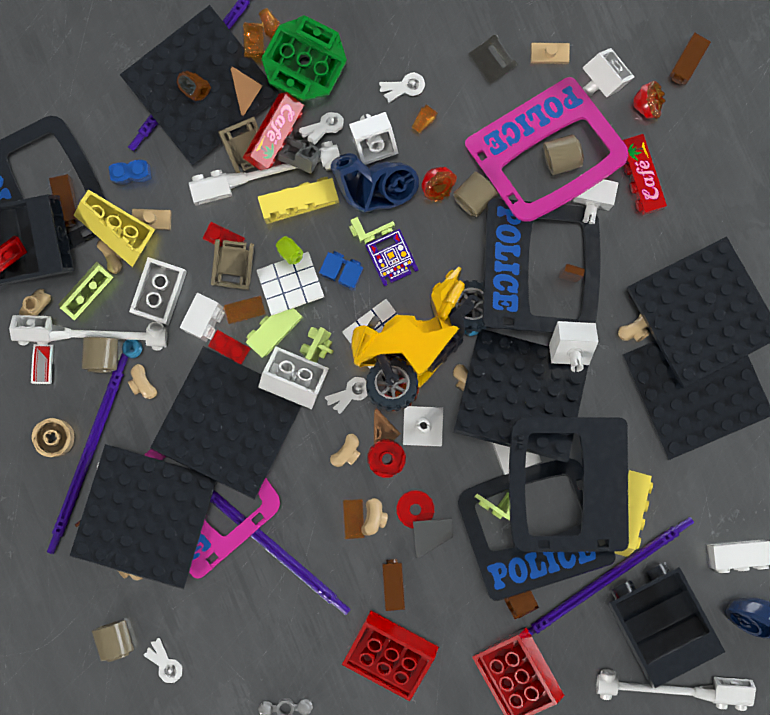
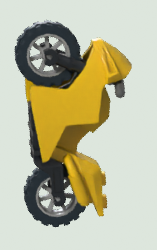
[351,267,487,412]

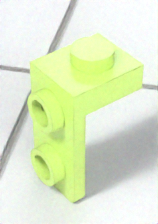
[349,217,395,244]
[475,492,510,520]

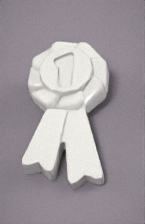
[379,72,425,103]
[299,112,344,145]
[325,377,367,414]
[144,638,182,683]

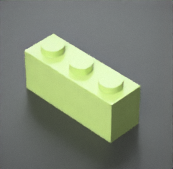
[59,262,113,320]
[246,308,303,359]

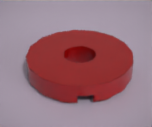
[367,439,406,478]
[397,490,434,528]

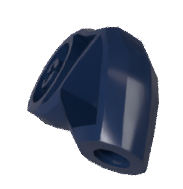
[330,153,419,213]
[726,598,770,639]

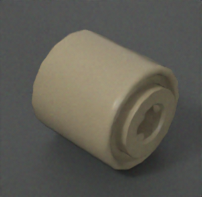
[543,134,584,175]
[453,171,499,217]
[82,337,118,373]
[92,619,134,662]

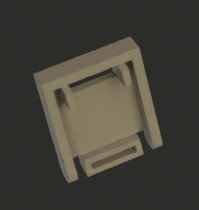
[218,117,259,173]
[211,239,254,290]

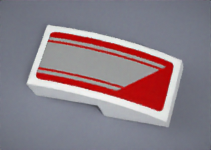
[31,344,54,384]

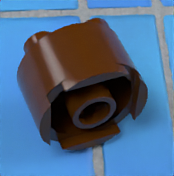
[504,591,539,620]

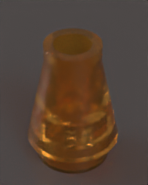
[259,8,281,38]
[411,104,438,133]

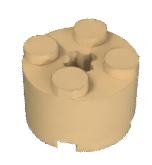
[31,418,75,457]

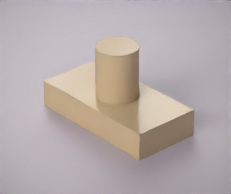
[531,43,569,64]
[132,209,171,230]

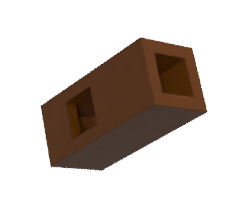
[669,33,711,85]
[49,174,79,227]
[382,559,405,611]

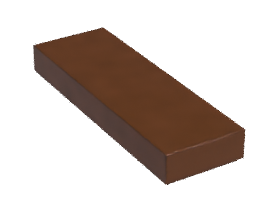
[558,264,585,283]

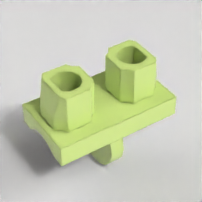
[300,327,334,363]

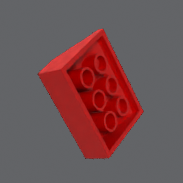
[342,611,439,701]
[472,627,565,715]

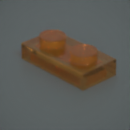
[243,23,264,58]
[224,296,266,324]
[343,499,365,539]

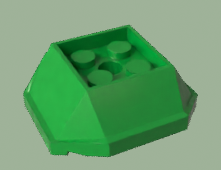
[261,15,347,101]

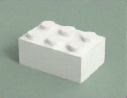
[129,257,187,326]
[180,293,225,342]
[258,347,329,409]
[706,539,770,573]

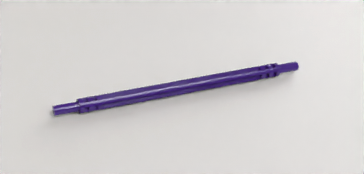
[128,0,250,152]
[47,353,128,554]
[210,490,351,615]
[528,517,694,636]

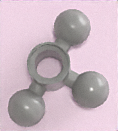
[258,698,313,715]

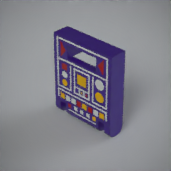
[365,229,419,286]

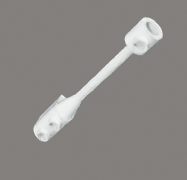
[189,141,340,205]
[9,315,168,350]
[596,669,756,711]

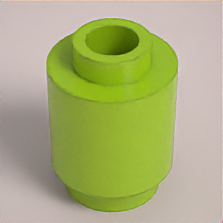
[276,236,303,264]

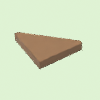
[231,67,262,116]
[374,408,401,444]

